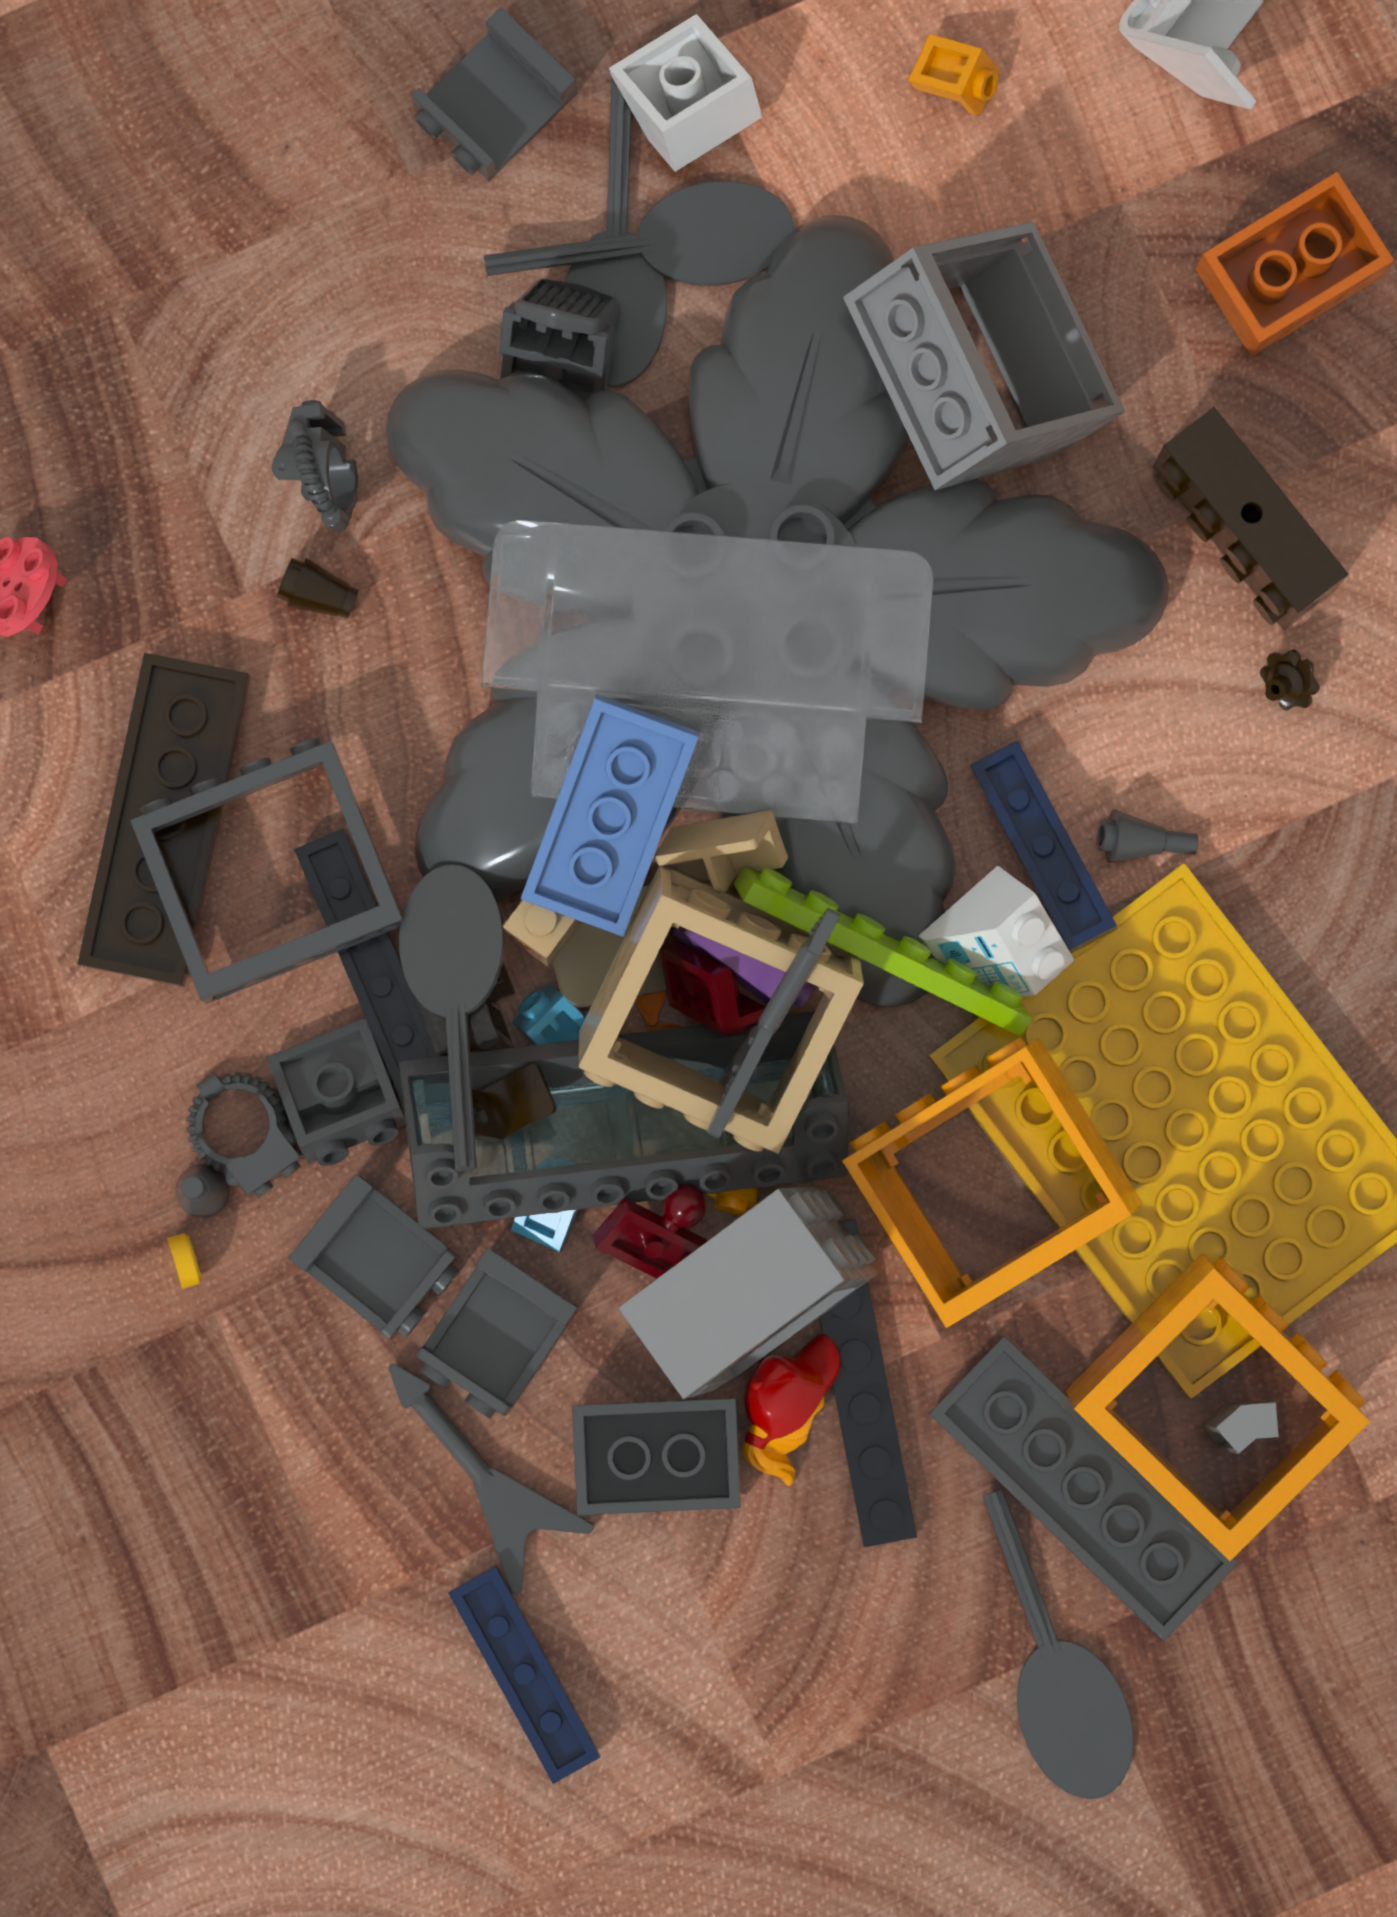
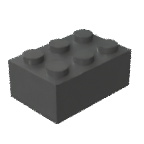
[572,1398,741,1515]

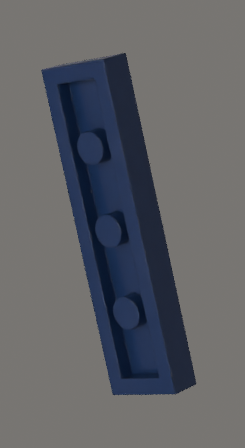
[970,740,1118,953]
[448,1565,601,1784]

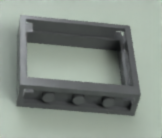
[130,738,403,1004]

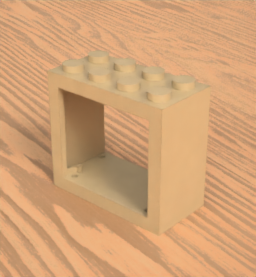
[578,865,864,1154]

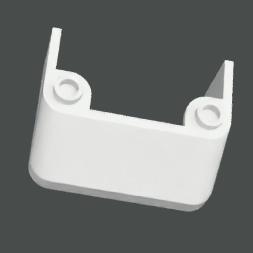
[1119,0,1265,110]

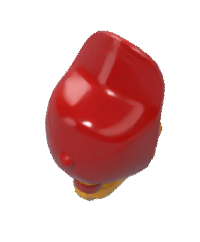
[742,1334,841,1487]

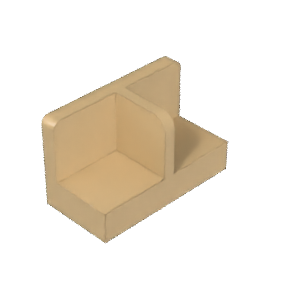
[655,810,788,893]

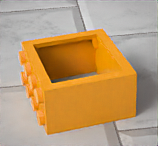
[842,1037,1143,1328]
[1066,1253,1370,1561]

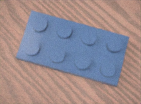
[521,694,700,937]

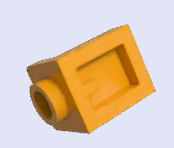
[908,34,1000,116]

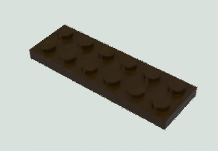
[78,653,250,987]

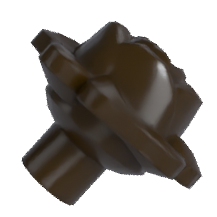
[1260,649,1320,711]

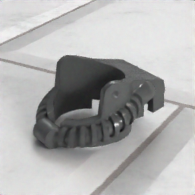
[272,400,358,532]
[186,1072,303,1198]

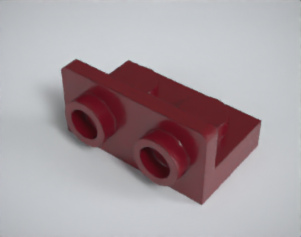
[660,940,765,1035]

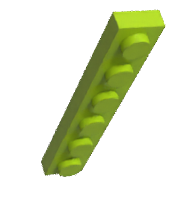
[734,865,1032,1037]

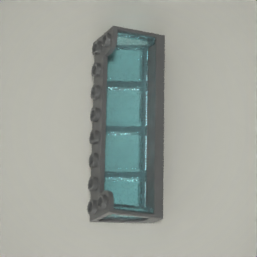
[399,1011,848,1229]

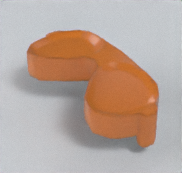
[636,991,682,1031]

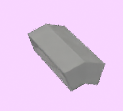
[1201,1401,1279,1454]

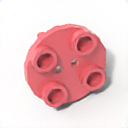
[0,537,67,637]

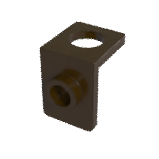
[472,1063,557,1143]

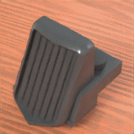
[499,279,620,400]

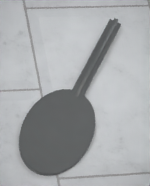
[565,78,667,387]
[483,181,794,286]
[399,864,505,1173]
[982,1489,1133,1799]

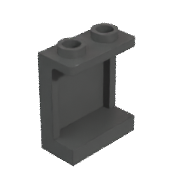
[288,1174,460,1340]
[415,1248,579,1419]

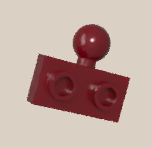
[592,1184,707,1279]

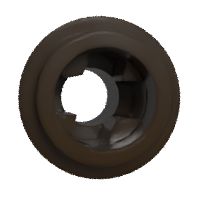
[276,557,359,619]

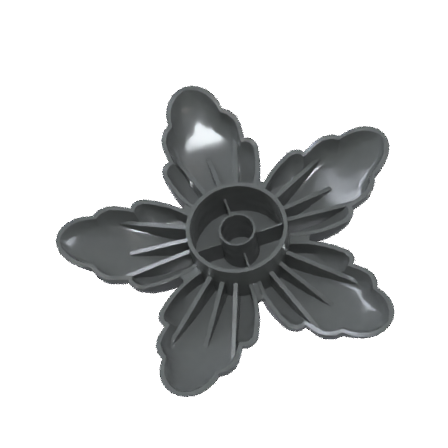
[386,215,1169,1007]

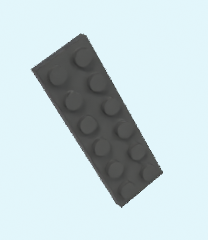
[928,1336,1238,1641]

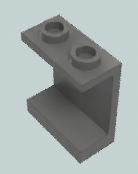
[412,7,577,181]

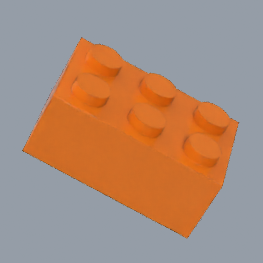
[1195,172,1394,357]

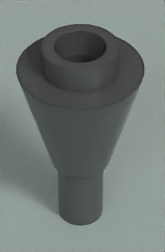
[1097,809,1198,862]
[175,1164,229,1217]

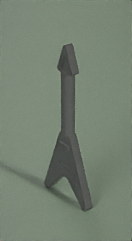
[706,908,840,1139]
[389,1364,593,1594]

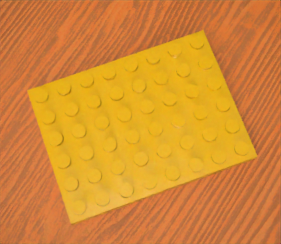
[928,863,1397,1400]

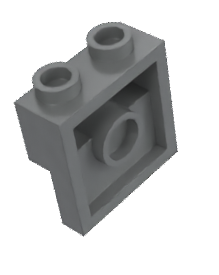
[266,1018,406,1166]

